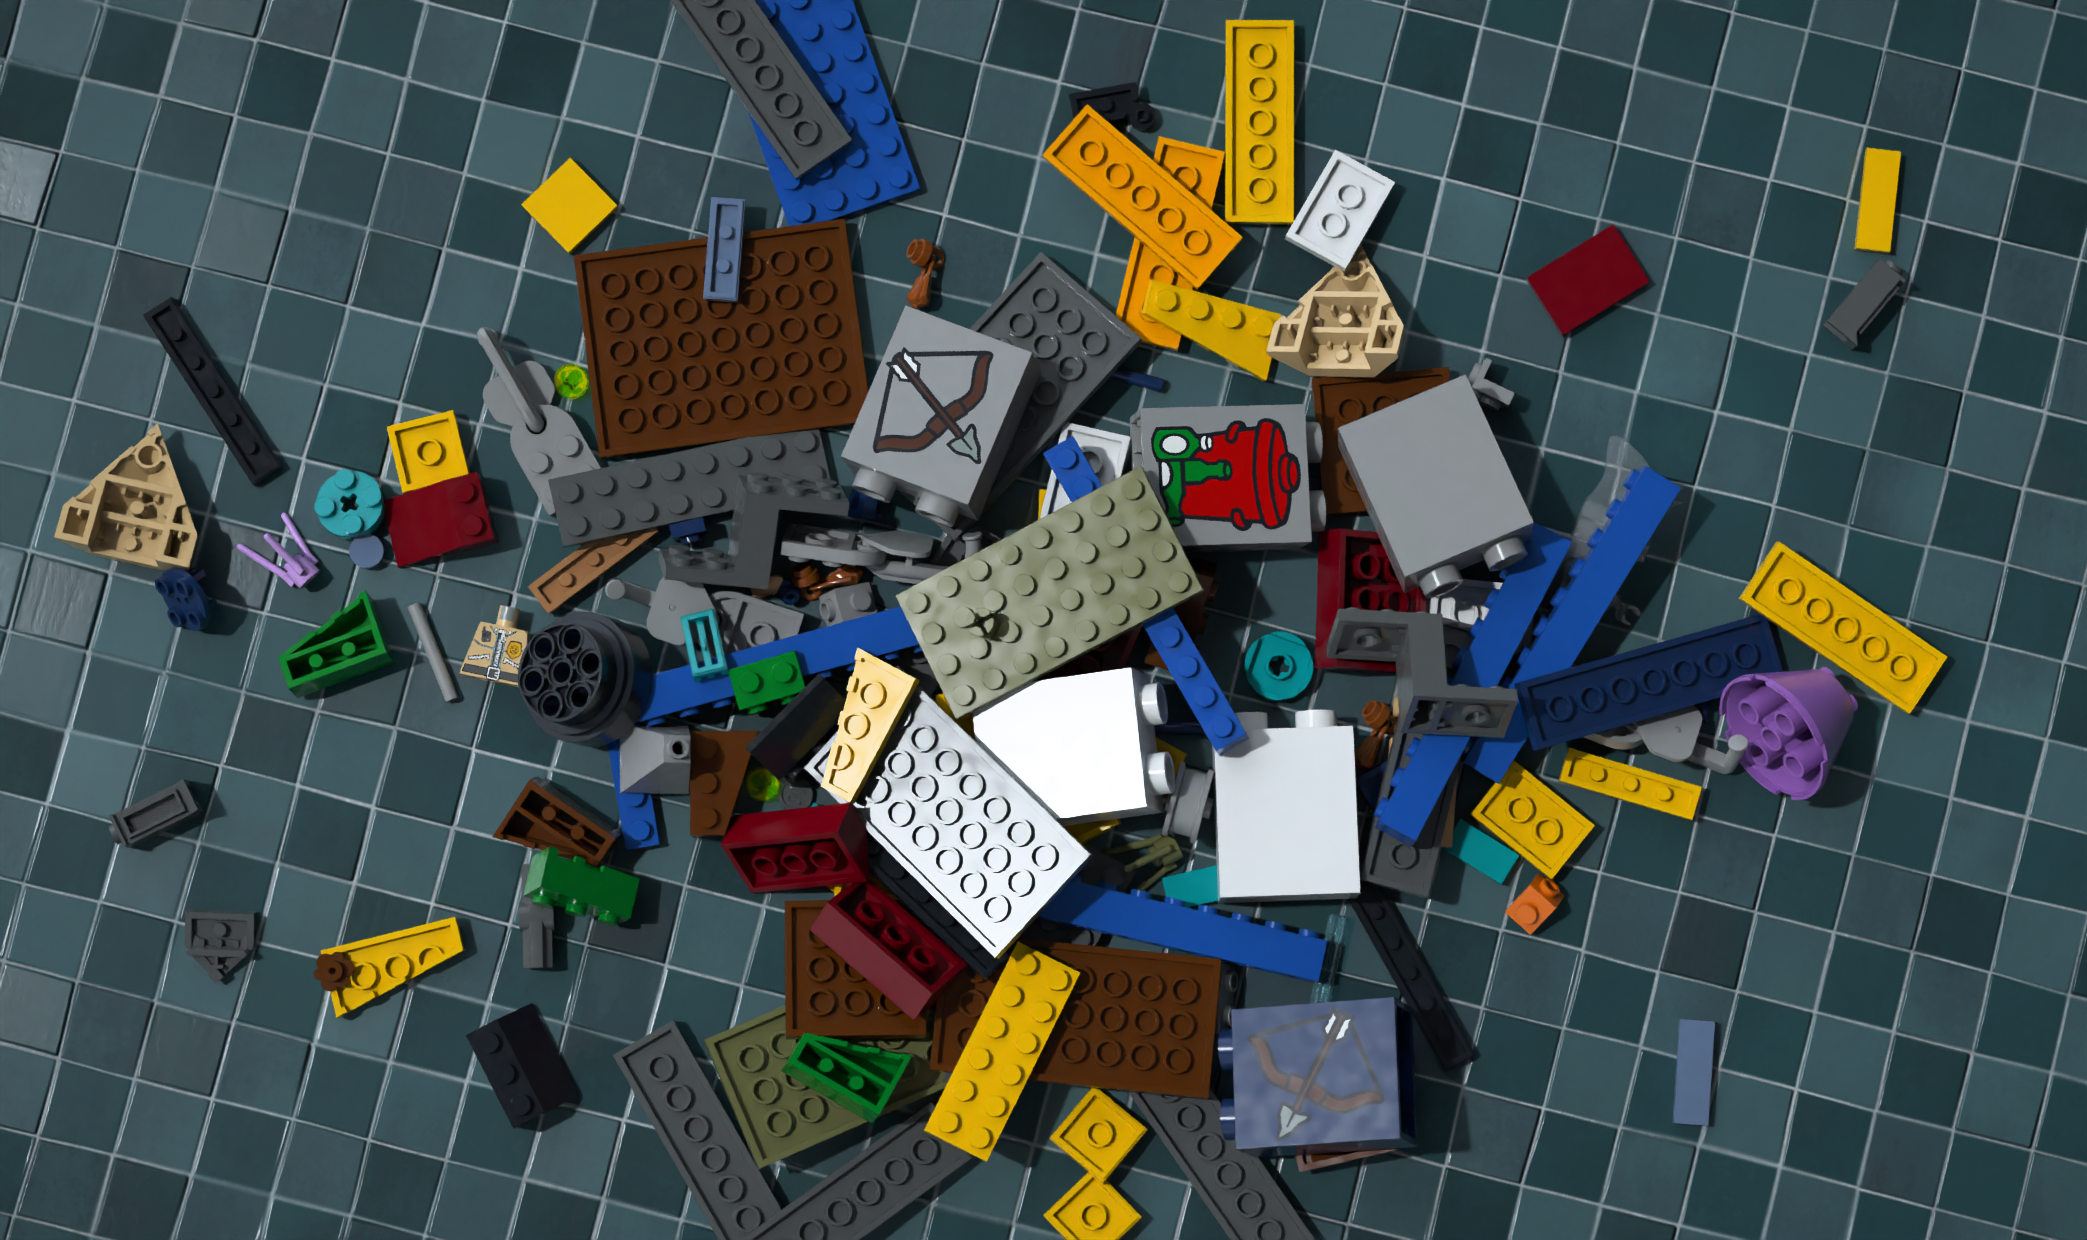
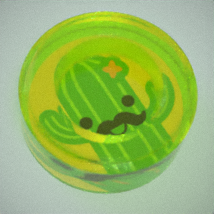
[554,364,589,399]
[745,767,780,802]

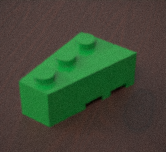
[278,590,394,698]
[523,846,640,926]
[781,1033,912,1123]

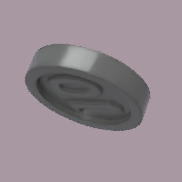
[778,778,813,810]

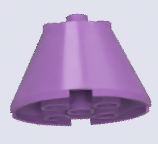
[1719,667,1858,800]

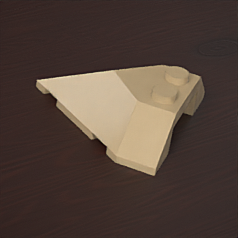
[1266,245,1406,377]
[54,423,198,571]

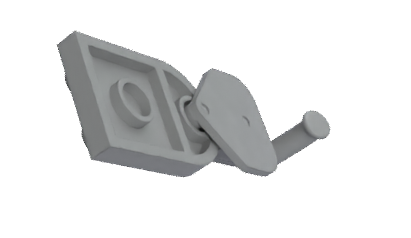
[477,327,601,516]
[780,523,983,584]
[605,577,804,657]
[1571,664,1749,774]

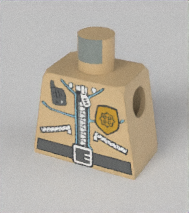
[460,605,531,688]

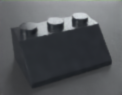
[745,674,846,784]
[466,1003,579,1128]

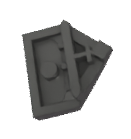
[184,909,256,983]

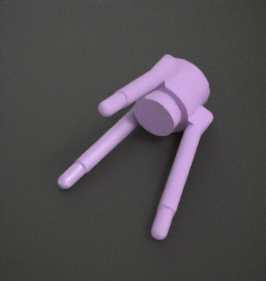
[237,512,320,589]

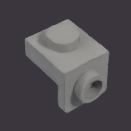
[1468,358,1515,411]
[819,582,877,626]

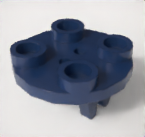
[155,567,218,631]

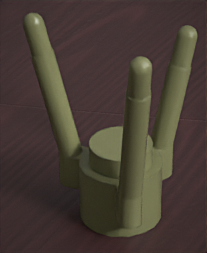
[1102,833,1183,894]

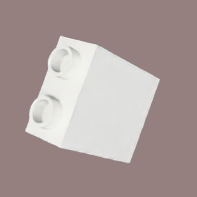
[973,668,1175,826]
[1212,710,1360,903]

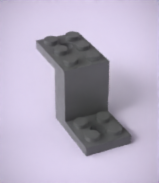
[658,472,849,590]
[1326,607,1518,738]

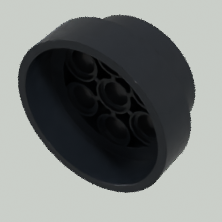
[518,612,652,747]

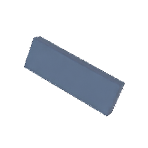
[703,197,746,303]
[1672,1019,1715,1126]

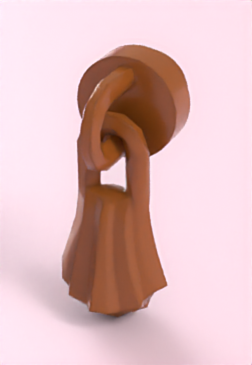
[906,238,945,310]
[791,562,863,601]
[1354,700,1397,770]

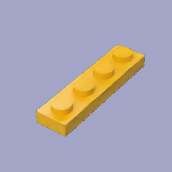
[1558,748,1702,821]

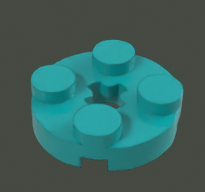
[314,469,386,540]
[1244,631,1313,701]

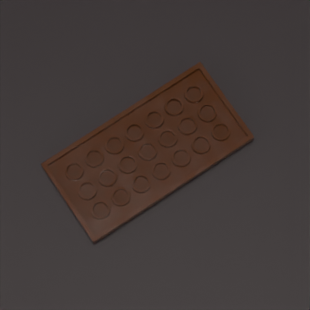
[930,938,1221,1099]

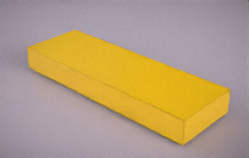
[1854,148,1901,254]

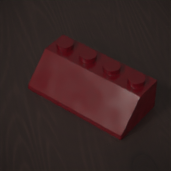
[720,803,870,893]
[810,879,968,1020]

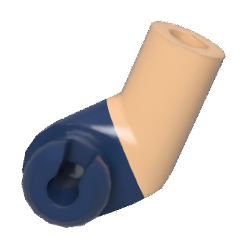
[750,574,800,605]

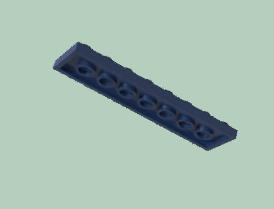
[1514,614,1783,751]

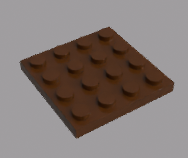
[1311,367,1450,516]
[785,900,926,1040]

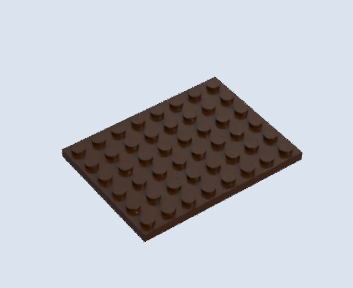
[573,219,868,459]

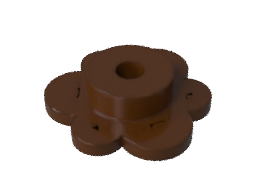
[314,952,354,991]

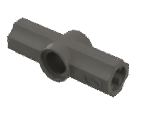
[519,864,557,969]

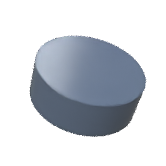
[349,534,385,569]

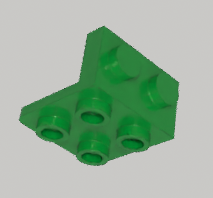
[728,651,807,715]

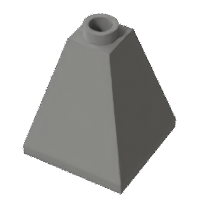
[620,724,691,794]

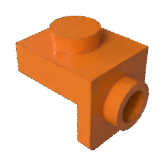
[1505,874,1564,935]

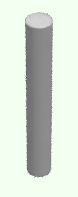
[407,602,459,703]

